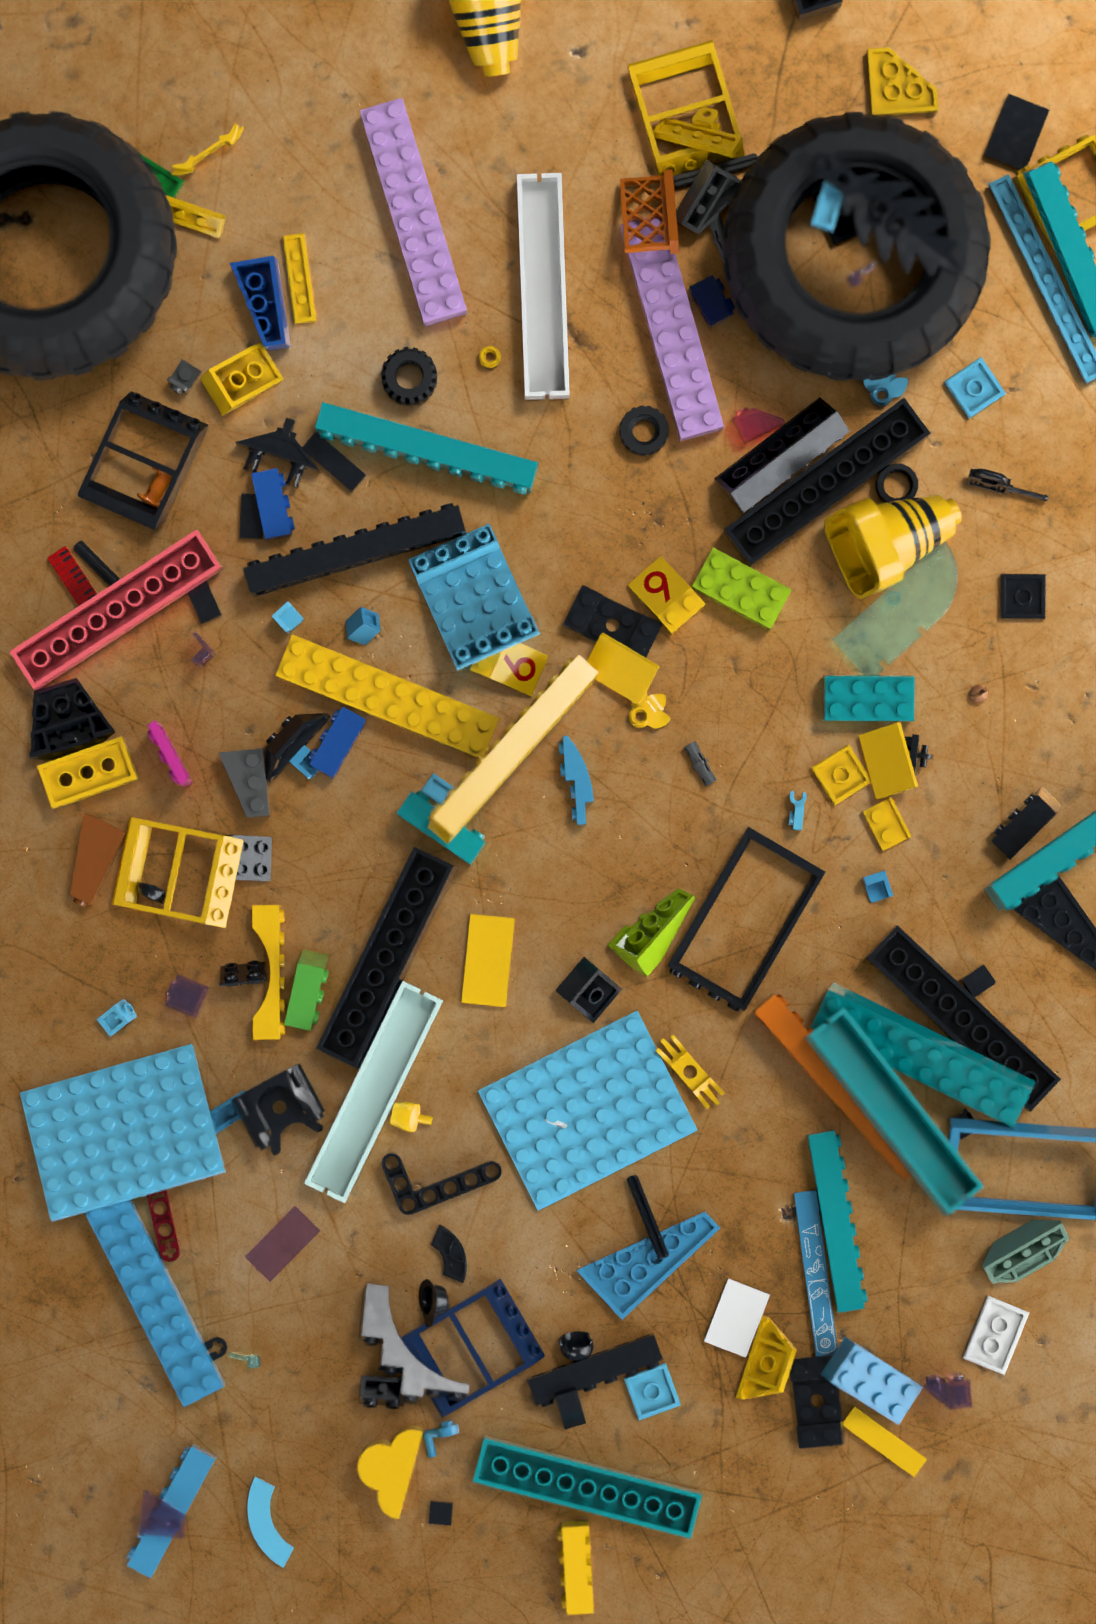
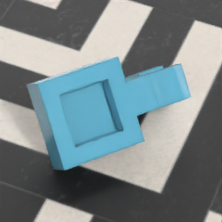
[788,791,807,831]

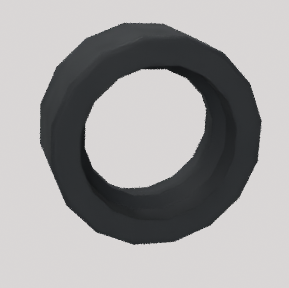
[876,464,918,503]

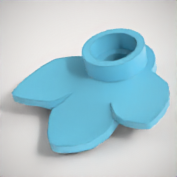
[863,374,908,406]

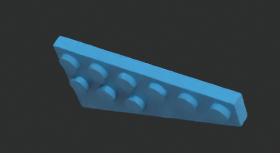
[576,1211,720,1320]

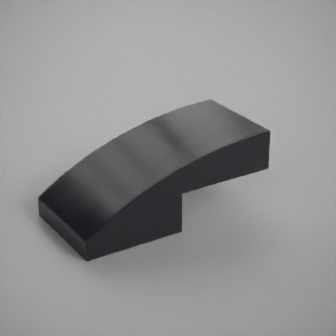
[555,1387,586,1429]

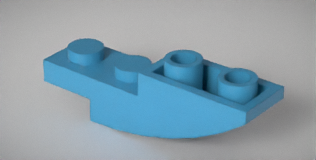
[559,736,594,825]

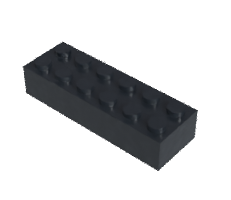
[714,397,850,513]

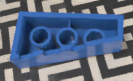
[230,256,291,351]

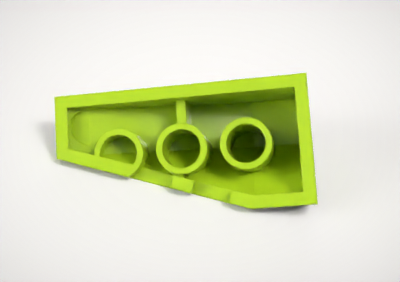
[607,888,695,977]

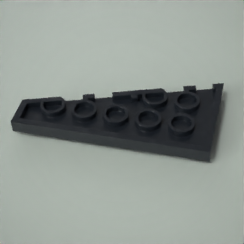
[1013,873,1096,971]

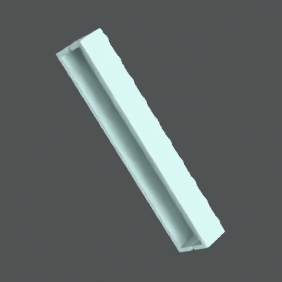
[304,981,443,1203]

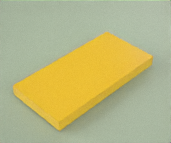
[461,914,515,1007]

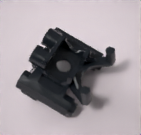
[231,1064,325,1155]

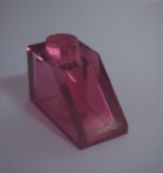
[732,407,785,444]

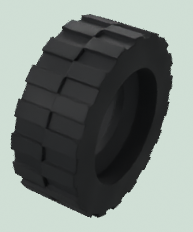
[619,405,669,456]

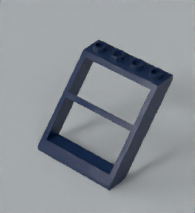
[400,1279,545,1418]

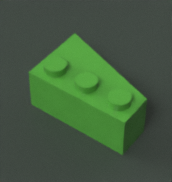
[284,949,329,1031]

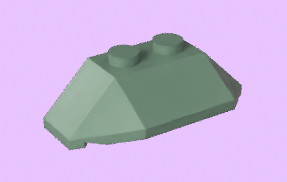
[982,1220,1070,1283]

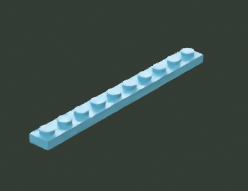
[988,174,1096,384]

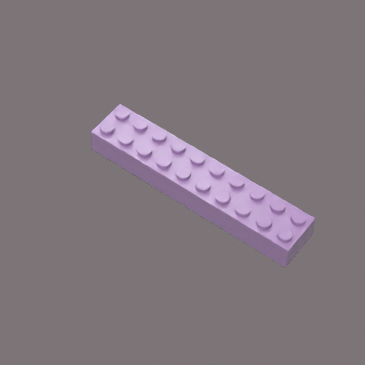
[360,98,467,326]
[620,213,724,442]

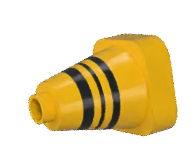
[448,0,521,77]
[824,494,961,599]

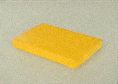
[587,633,660,705]
[859,722,918,799]

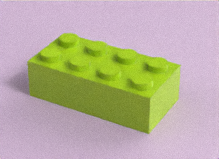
[692,547,792,631]

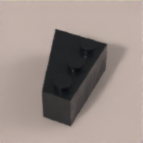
[991,786,1061,860]

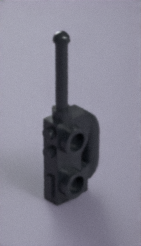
[966,468,1049,502]

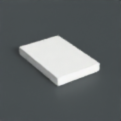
[704,1278,770,1358]
[962,1295,1029,1375]

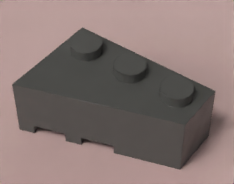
[676,160,741,234]
[219,748,271,818]

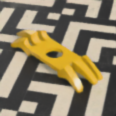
[171,123,244,176]
[656,1035,725,1109]

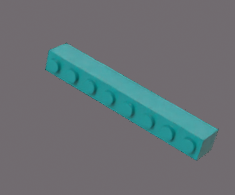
[1023,161,1096,337]
[807,1130,868,1313]

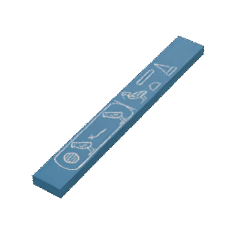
[794,1190,838,1356]

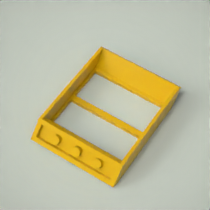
[627,40,745,176]
[112,817,244,928]

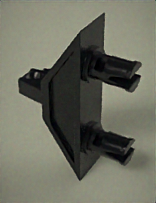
[235,418,321,488]

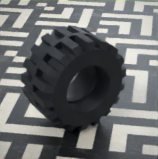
[381,347,437,406]

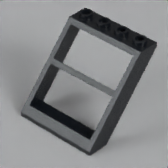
[78,391,208,530]

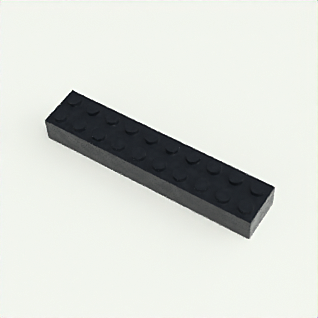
[723,398,931,567]
[243,503,466,597]
[316,847,458,1069]
[865,925,1061,1112]

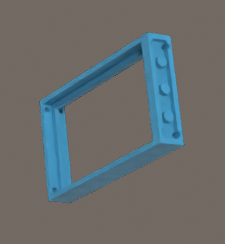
[948,1118,1096,1220]

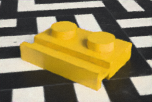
[862,797,912,851]

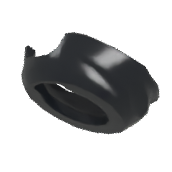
[137,882,166,904]

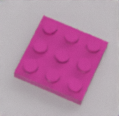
[147,721,193,787]

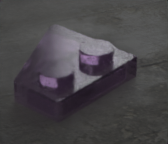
[138,1490,187,1539]

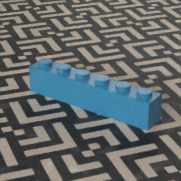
[126,1444,217,1578]

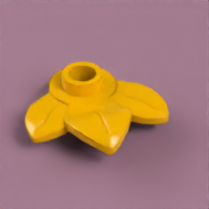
[629,693,671,729]

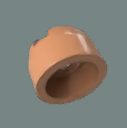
[969,685,988,703]

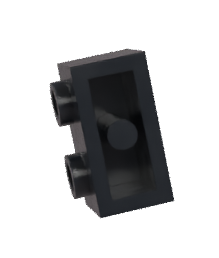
[359,1375,404,1409]

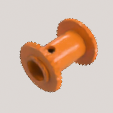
[137,467,173,509]

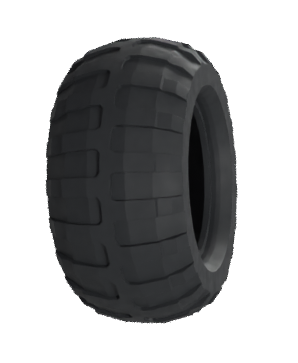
[0,111,177,380]
[723,111,991,381]

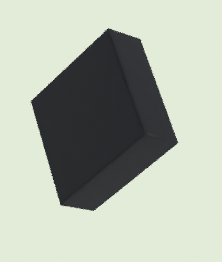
[429,1500,453,1526]

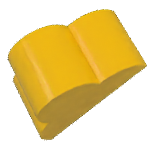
[358,1425,424,1520]

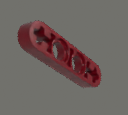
[147,1189,181,1262]

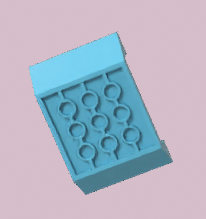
[408,523,540,670]

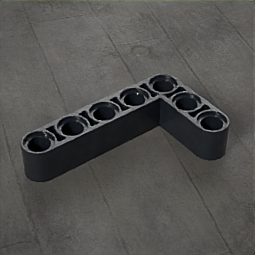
[382,1152,502,1215]

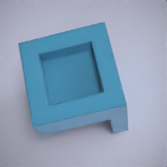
[345,607,381,645]
[289,745,318,780]
[862,871,893,903]

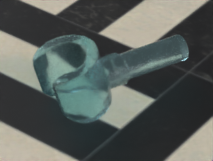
[229,1352,260,1368]

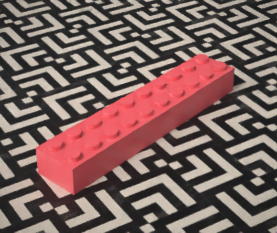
[9,529,224,690]

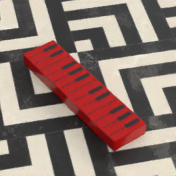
[47,546,97,606]

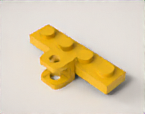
[653,107,743,158]

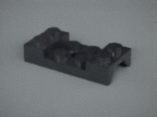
[563,585,662,658]
[790,1353,846,1449]

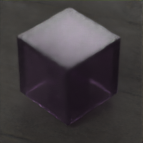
[165,974,211,1018]

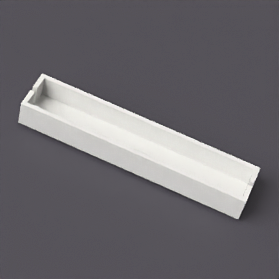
[517,173,570,400]

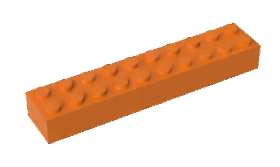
[752,994,911,1180]

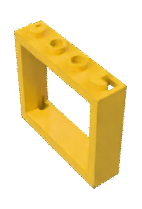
[1014,134,1096,249]

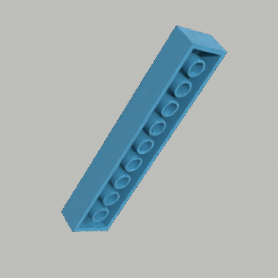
[85,1199,226,1407]

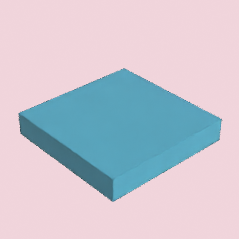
[944,357,1006,419]
[624,1362,681,1420]

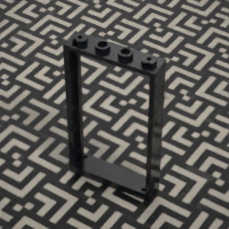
[667,827,826,1012]

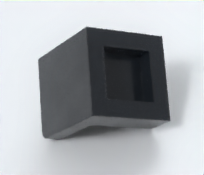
[960,964,996,997]

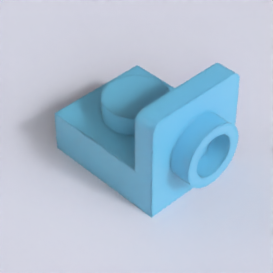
[97,999,137,1037]

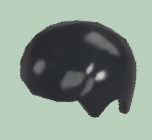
[559,1331,594,1361]

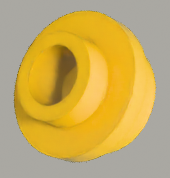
[479,346,501,368]

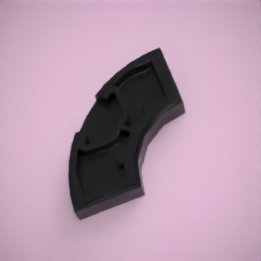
[431,1224,467,1283]

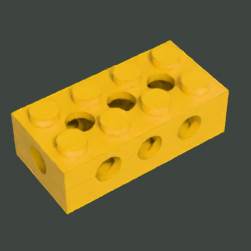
[37,736,139,809]

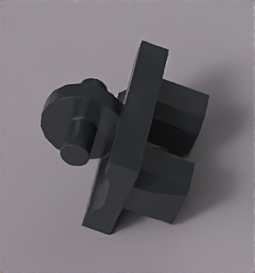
[905,734,934,776]

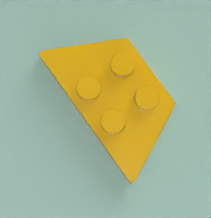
[736,1315,797,1400]

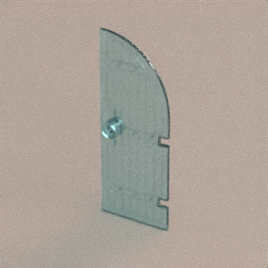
[832,542,958,675]

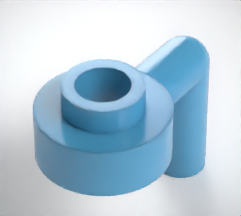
[423,1420,460,1458]

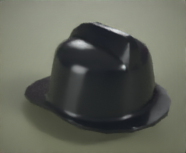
[418,1279,450,1328]

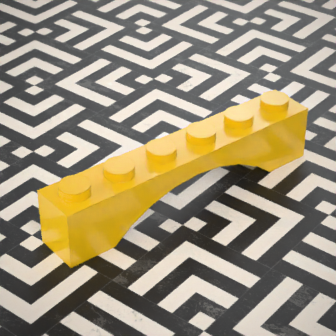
[252,905,285,1040]

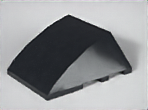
[29,678,115,760]

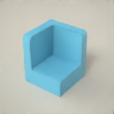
[272,601,305,634]

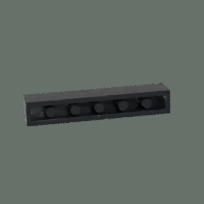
[527,1332,663,1407]

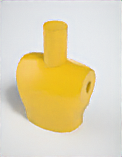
[390,1101,433,1132]

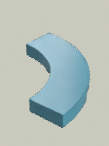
[247,1476,294,1568]

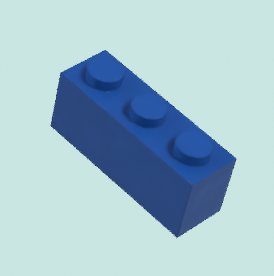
[251,468,295,541]
[308,707,366,779]

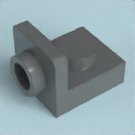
[167,359,201,395]

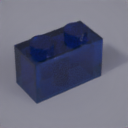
[689,274,735,329]

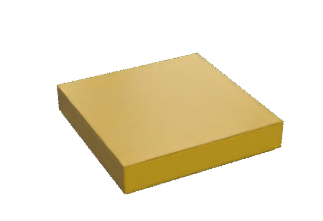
[811,744,871,806]

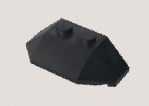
[265,713,331,783]

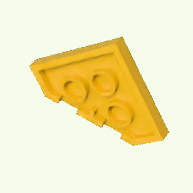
[867,47,939,116]

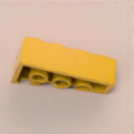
[557,1520,594,1615]

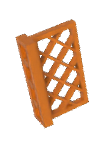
[620,169,679,254]

